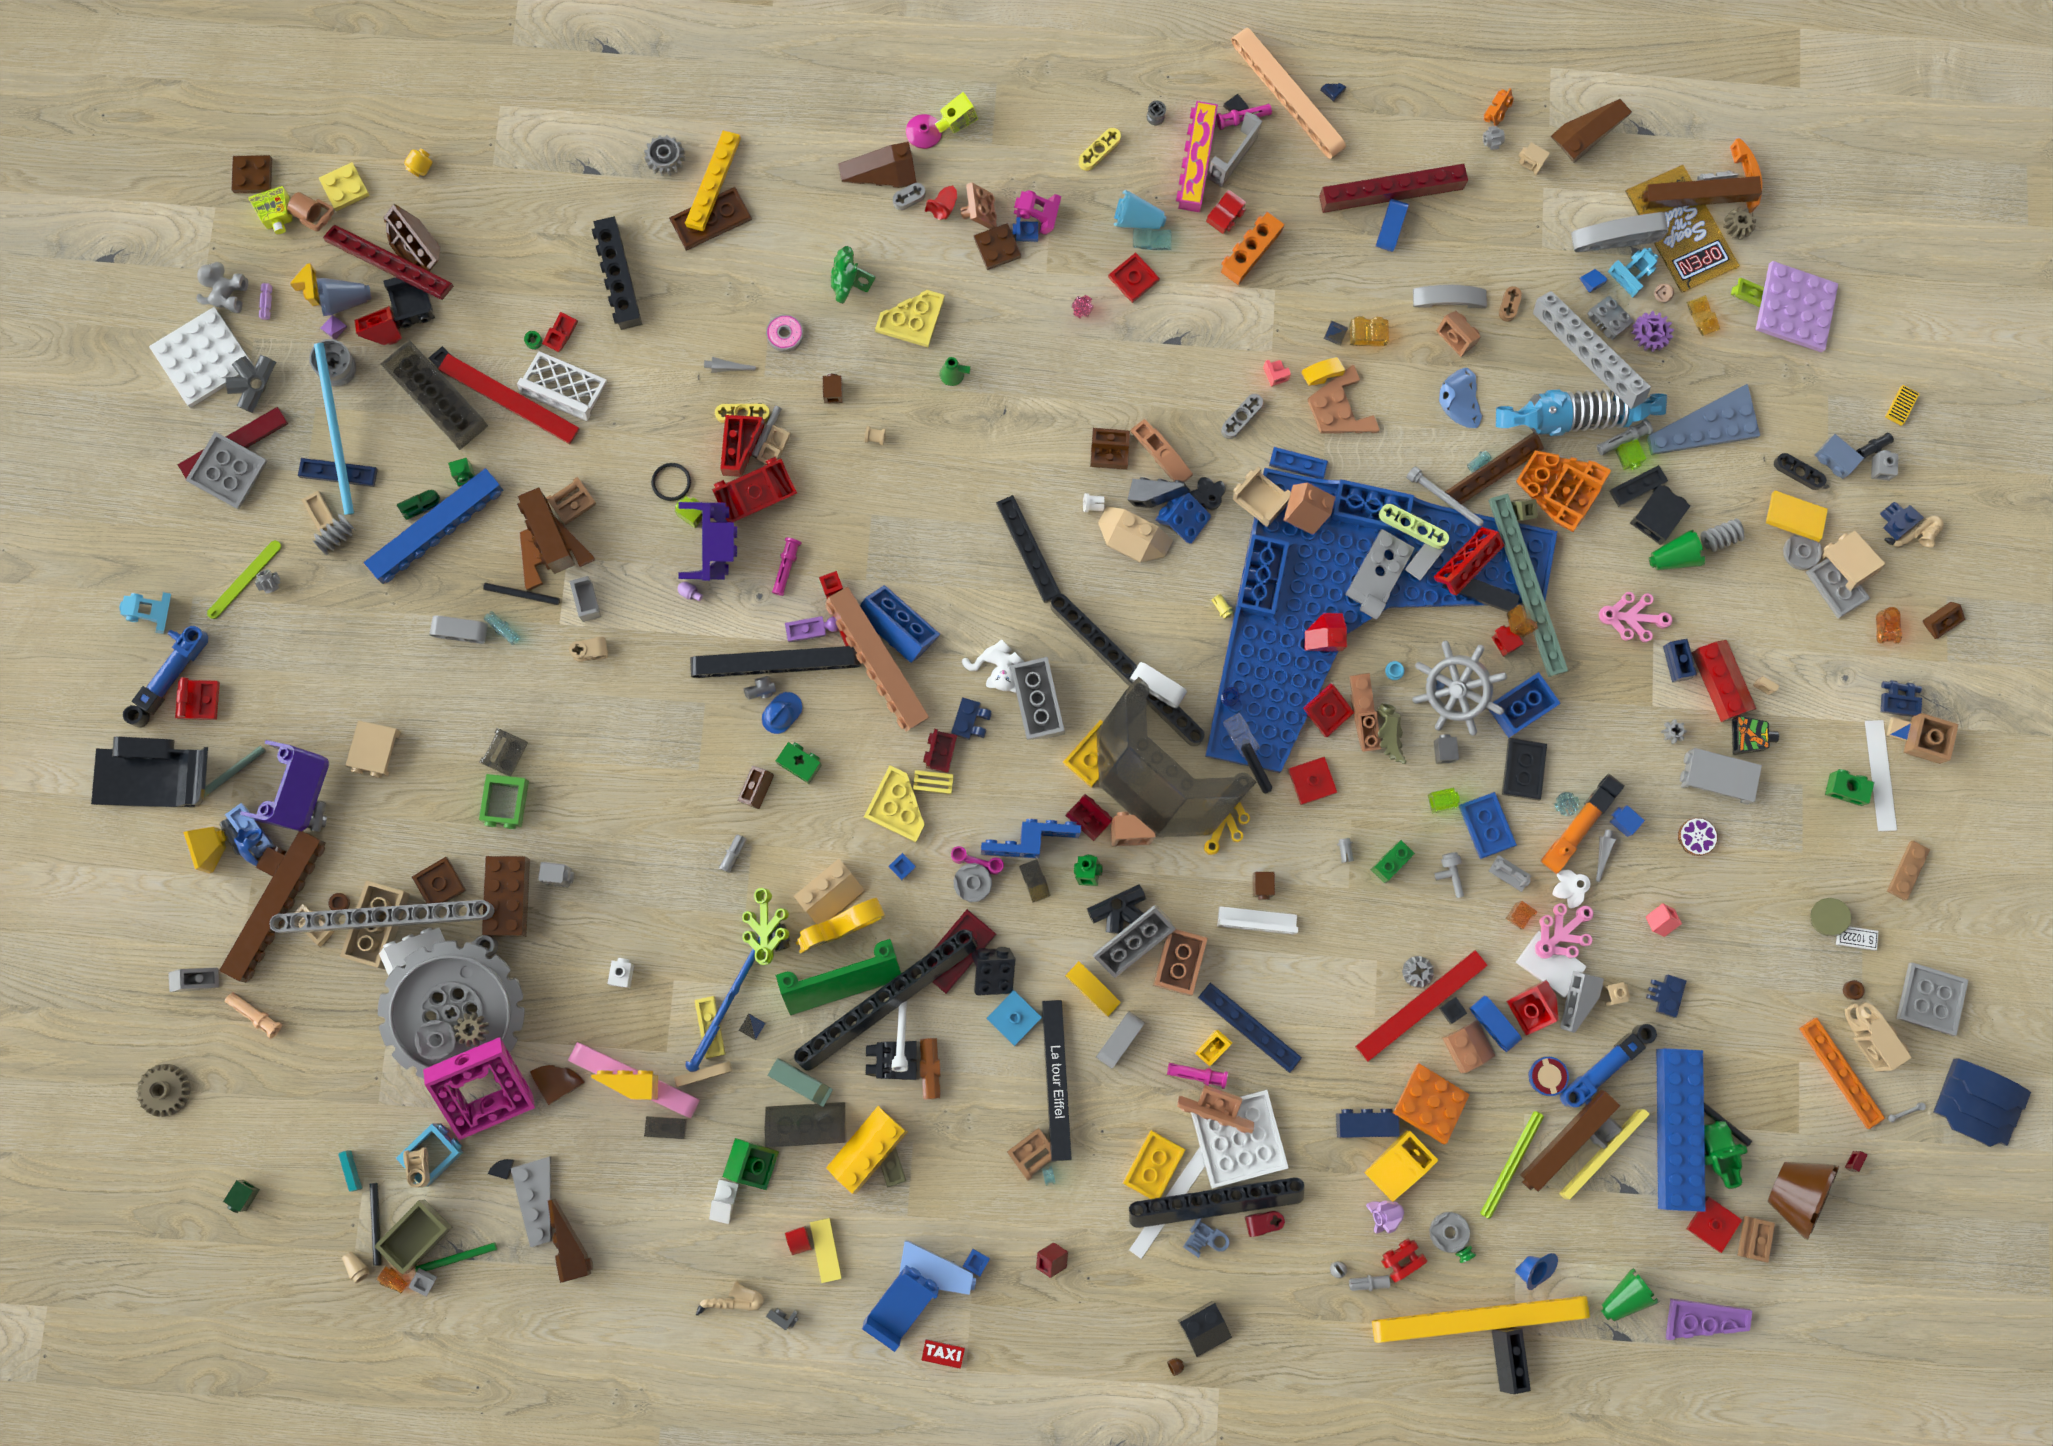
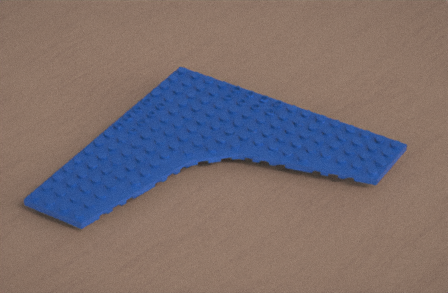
[1205,468,1558,773]

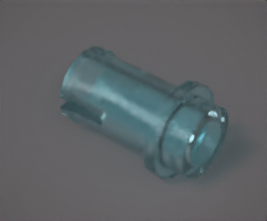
[1467,450,1491,473]

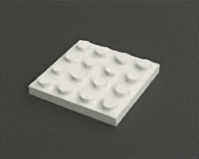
[149,307,254,408]
[1191,1090,1288,1189]

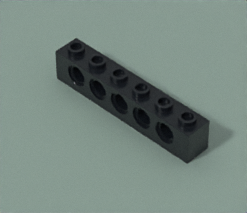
[591,216,643,330]

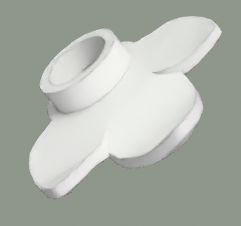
[1552,870,1590,908]

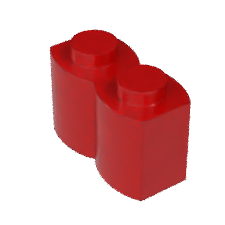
[1206,190,1246,234]

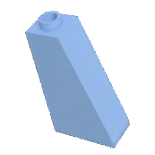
[899,1240,976,1295]

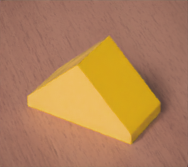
[1195,1029,1232,1066]

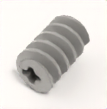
[313,514,356,555]
[1700,518,1744,552]

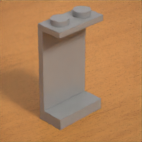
[1207,112,1262,187]
[1680,748,1762,805]

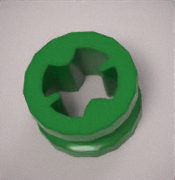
[524,331,542,350]
[1455,1246,1476,1263]

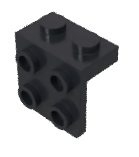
[971,947,1016,996]

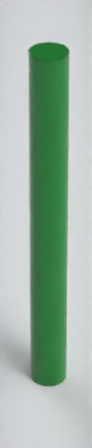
[415,1242,497,1272]

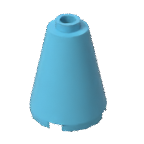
[1114,190,1167,229]

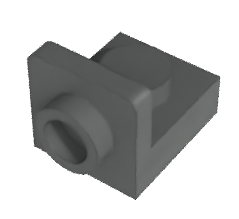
[766,1308,799,1331]

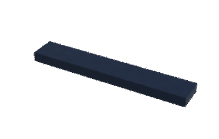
[1198,982,1302,1073]

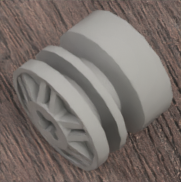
[309,339,356,386]

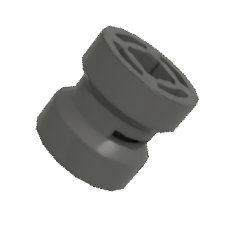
[1147,100,1166,126]

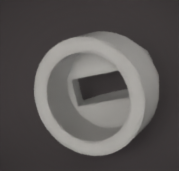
[1330,1261,1347,1278]

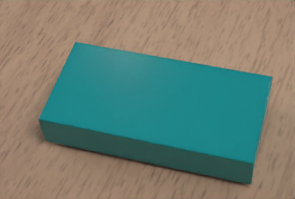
[338,1150,362,1192]

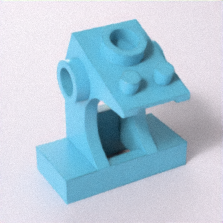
[1608,248,1658,298]
[119,592,171,634]

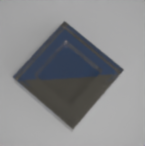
[1324,321,1348,346]
[739,1013,766,1040]

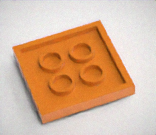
[1393,1063,1470,1145]

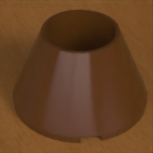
[1768,1162,1839,1240]

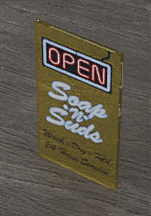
[1625,165,1740,293]

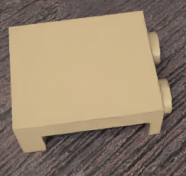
[1233,467,1291,527]
[1821,531,1885,591]
[346,721,401,778]

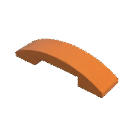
[1730,138,1762,213]

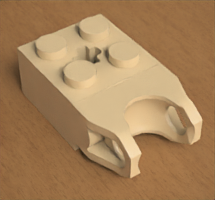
[1845,1002,1912,1071]

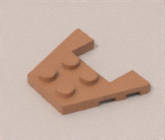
[1308,365,1380,434]

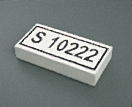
[1836,927,1878,951]

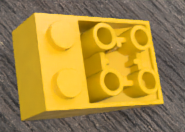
[591,1070,658,1100]
[1364,1131,1438,1202]

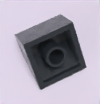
[1178,1301,1232,1357]

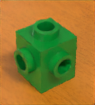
[1074,854,1103,886]

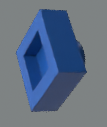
[888,853,916,881]
[963,1248,990,1277]

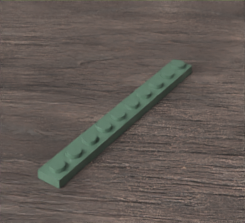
[1488,494,1568,677]

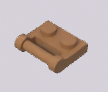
[546,477,596,525]
[1007,1128,1051,1181]

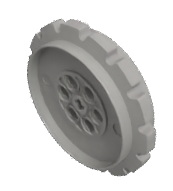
[378,940,525,1079]

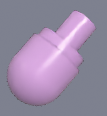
[678,582,703,601]

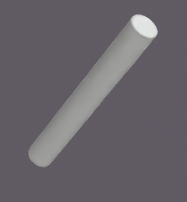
[751,406,782,458]

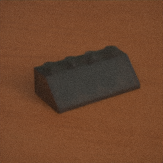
[764,1102,847,1147]

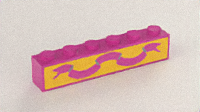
[1176,101,1218,212]

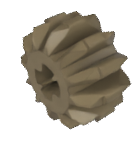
[1723,207,1757,240]
[454,1012,489,1047]

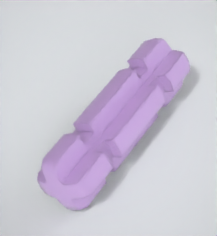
[259,283,272,320]

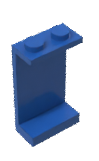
[862,1265,939,1352]

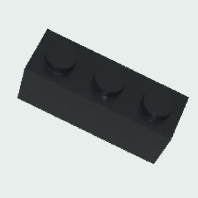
[1492,1327,1531,1395]

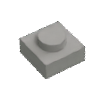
[408,1268,437,1297]

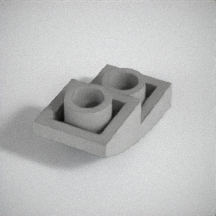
[1405,543,1444,580]

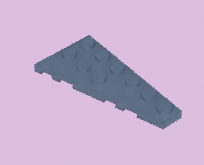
[1647,384,1760,455]

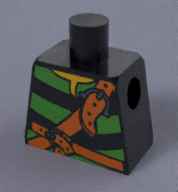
[1732,716,1779,755]

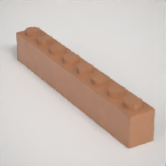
[825,587,929,732]

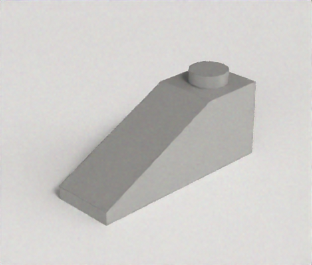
[1560,971,1604,1033]

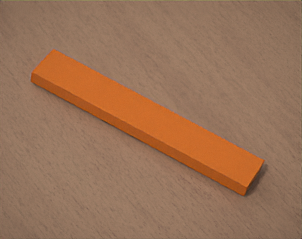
[1799,1018,1885,1129]

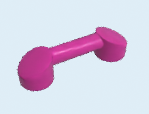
[951,846,1004,875]

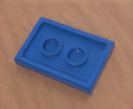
[1458,792,1517,859]

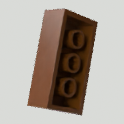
[517,487,575,574]
[482,856,530,937]

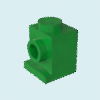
[448,457,475,487]

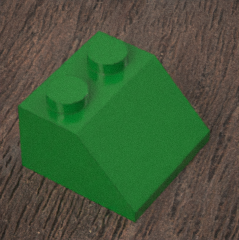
[722,1138,779,1190]

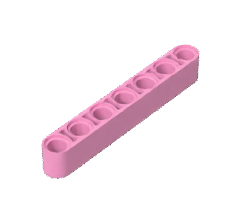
[568,1042,700,1118]

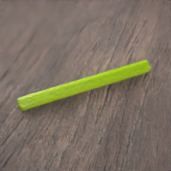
[1480,1111,1544,1219]

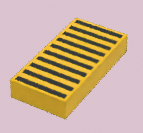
[1885,385,1919,426]

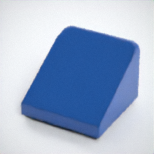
[1579,269,1608,293]

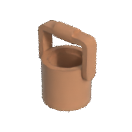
[287,192,334,231]

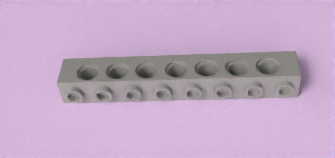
[1533,291,1651,410]

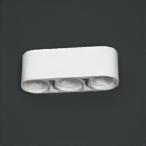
[1130,662,1187,708]

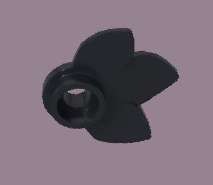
[1190,477,1226,510]

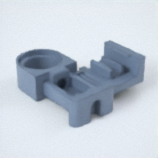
[1183,1218,1229,1258]

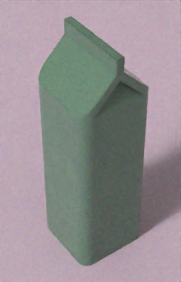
[767,1058,833,1107]

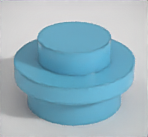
[1385,661,1404,680]

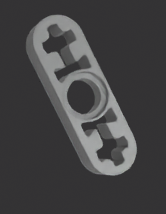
[1221,394,1263,439]

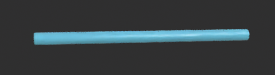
[314,343,354,515]

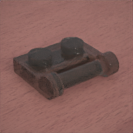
[479,728,528,777]

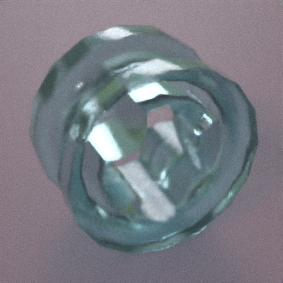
[1042,1166,1055,1186]

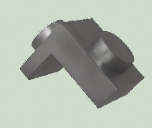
[1590,1117,1622,1149]

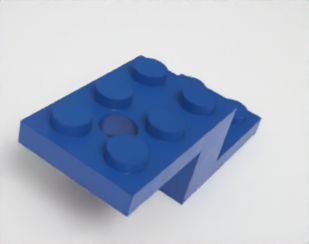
[981,819,1081,859]

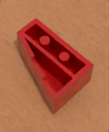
[720,415,765,477]

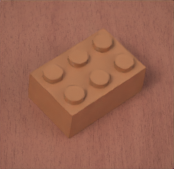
[1153,929,1208,996]

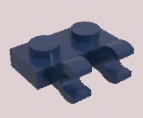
[951,697,992,740]

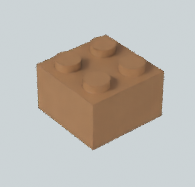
[1903,713,1959,764]

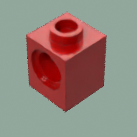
[1491,625,1524,657]

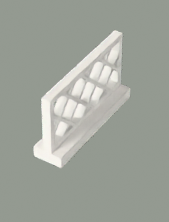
[517,351,607,421]

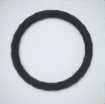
[651,463,691,501]

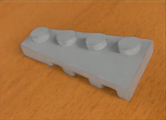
[510,1156,552,1247]

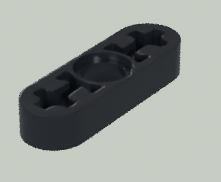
[1774,453,1827,490]

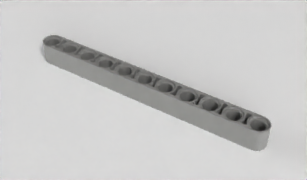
[269,900,494,934]

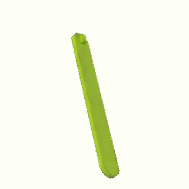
[207,540,281,619]

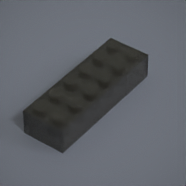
[380,340,488,450]

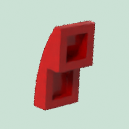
[542,312,578,352]

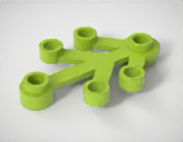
[742,888,789,965]

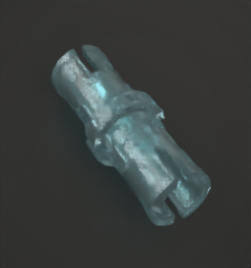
[484,611,520,645]

